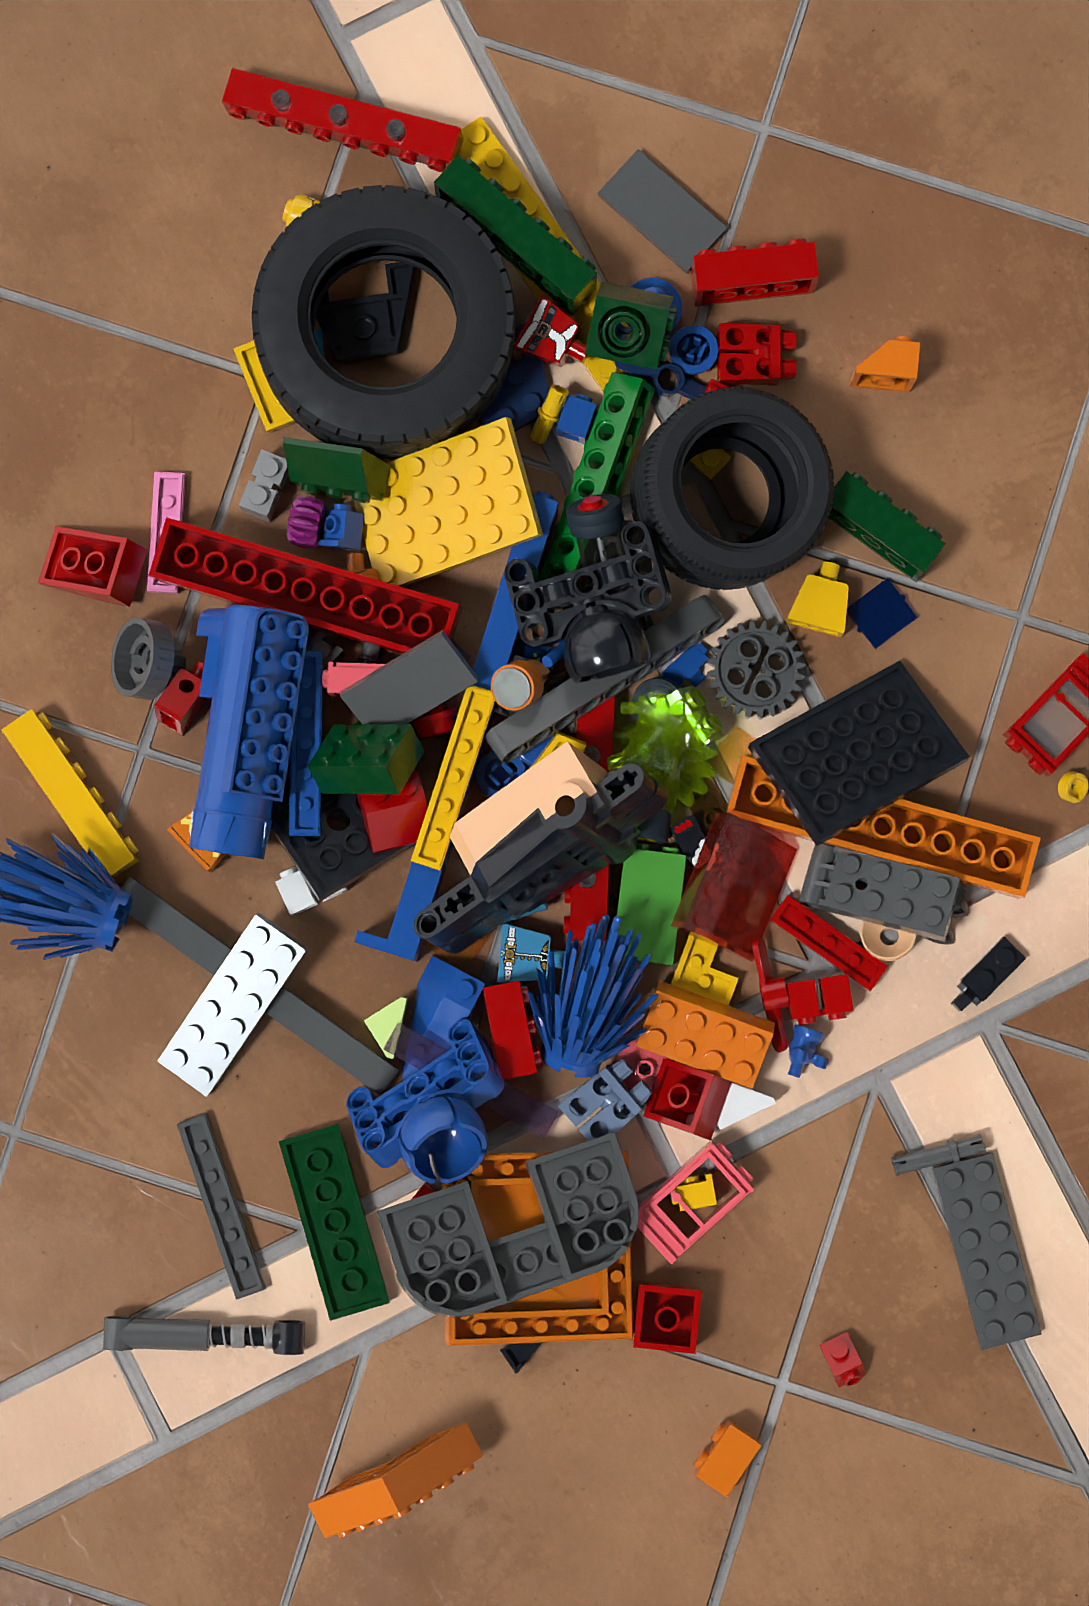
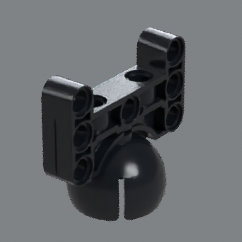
[504,521,672,683]

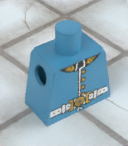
[497,924,565,983]

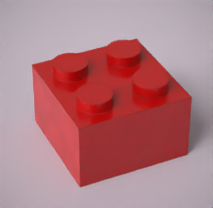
[632,1281,702,1354]

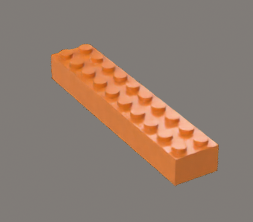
[725,755,1041,899]

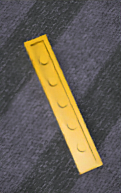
[411,685,495,871]

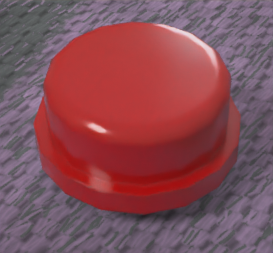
[409,704,458,739]

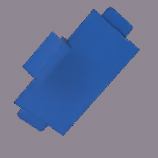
[662,643,709,687]

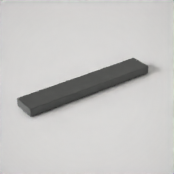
[177,1113,267,1300]

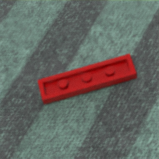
[770,895,888,991]

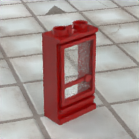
[1002,653,1089,777]

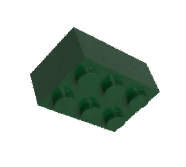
[308,724,425,794]

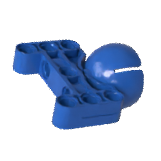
[346,1019,504,1183]

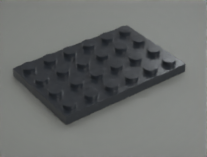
[748,661,970,846]

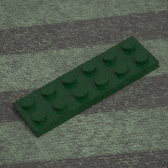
[278,1123,390,1321]

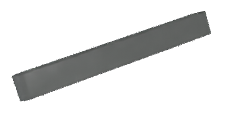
[485,595,725,764]

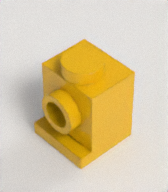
[670,1172,717,1211]

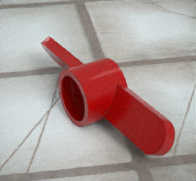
[752,938,790,1053]

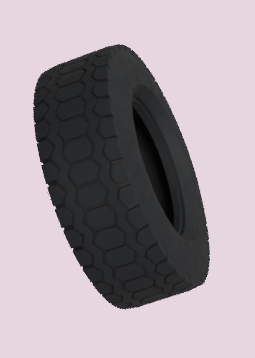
[251,185,515,459]

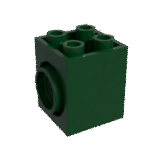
[585,281,677,370]

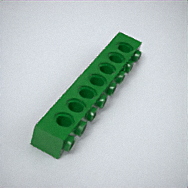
[532,372,655,610]

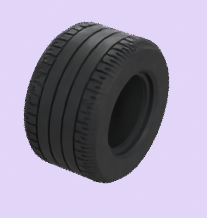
[630,387,834,590]

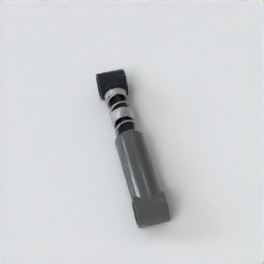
[103,1316,305,1355]

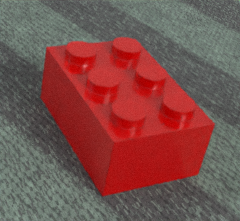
[483,981,542,1079]

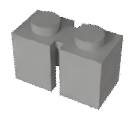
[239,449,289,523]

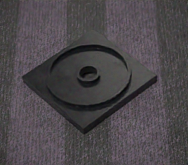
[271,778,415,902]

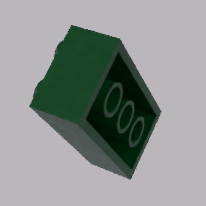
[828,471,946,582]

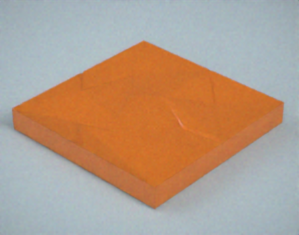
[442,1150,633,1346]

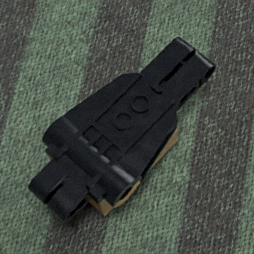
[414,741,668,954]

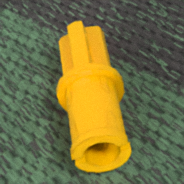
[530,384,569,444]

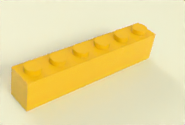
[1,709,140,879]

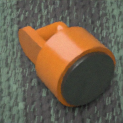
[491,659,550,711]

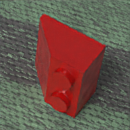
[357,771,428,854]
[643,1058,731,1141]

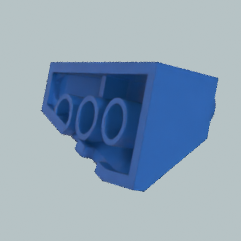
[402,956,486,1080]

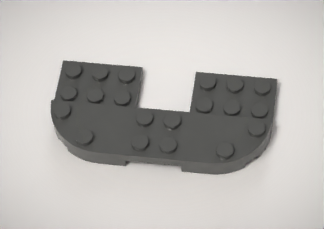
[377,1132,639,1318]

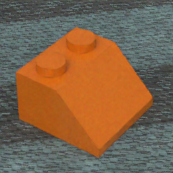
[850,336,920,392]

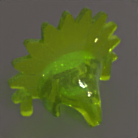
[607,693,718,813]

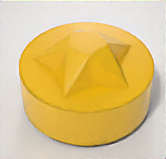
[1058,771,1089,803]

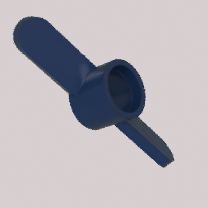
[615,361,706,400]

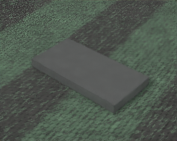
[598,149,727,274]
[340,630,478,725]

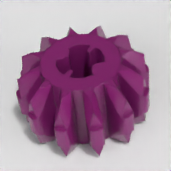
[287,496,326,548]

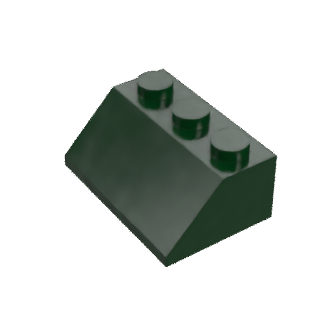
[283,437,391,504]

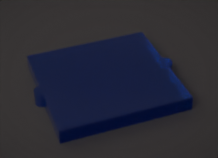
[847,578,918,649]

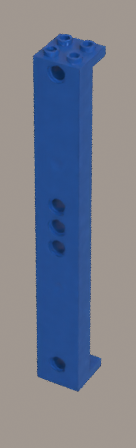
[354,491,558,962]

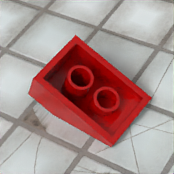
[38,526,147,607]

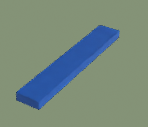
[289,651,323,836]

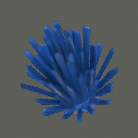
[0,833,133,960]
[527,915,657,1078]

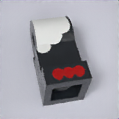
[669,814,719,877]

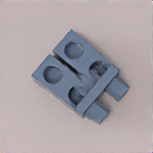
[558,1058,653,1141]

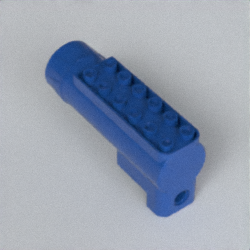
[189,605,309,859]

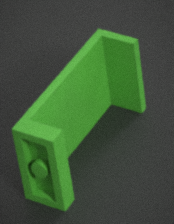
[617,843,686,966]

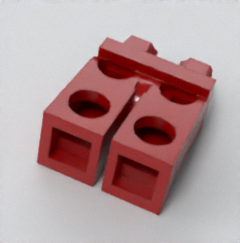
[717,323,796,386]

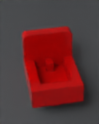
[819,1332,866,1387]

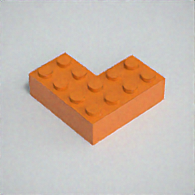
[308,1422,483,1538]

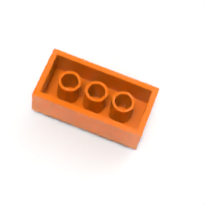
[636,980,775,1089]

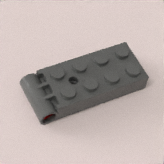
[798,844,961,942]

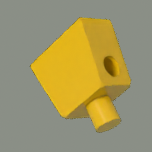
[785,561,849,638]

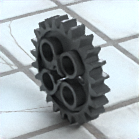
[706,620,806,720]

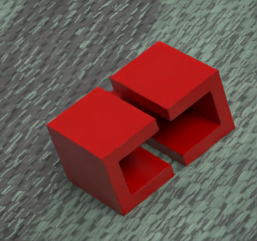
[785,974,854,1025]

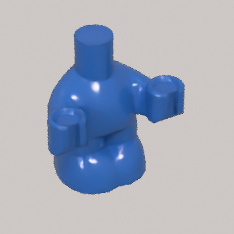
[788,1024,828,1078]

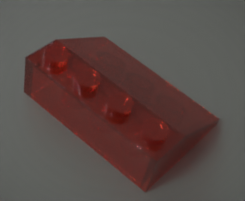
[671,813,797,962]

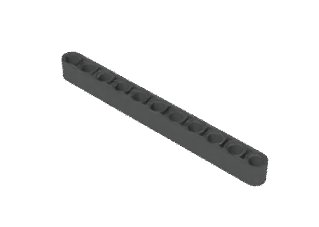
[121,876,399,1095]

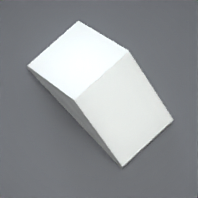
[716,1083,776,1130]

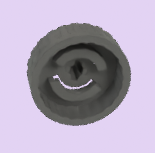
[111,618,186,700]

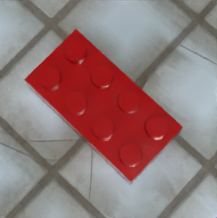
[690,239,819,307]

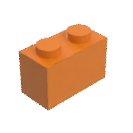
[693,1420,762,1498]

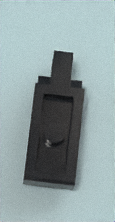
[951,937,1026,1011]

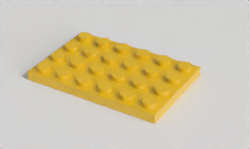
[354,417,543,587]

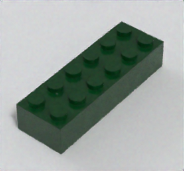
[434,155,597,316]

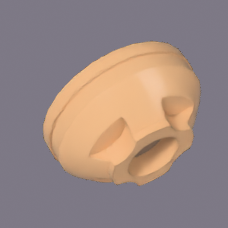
[860,921,917,961]

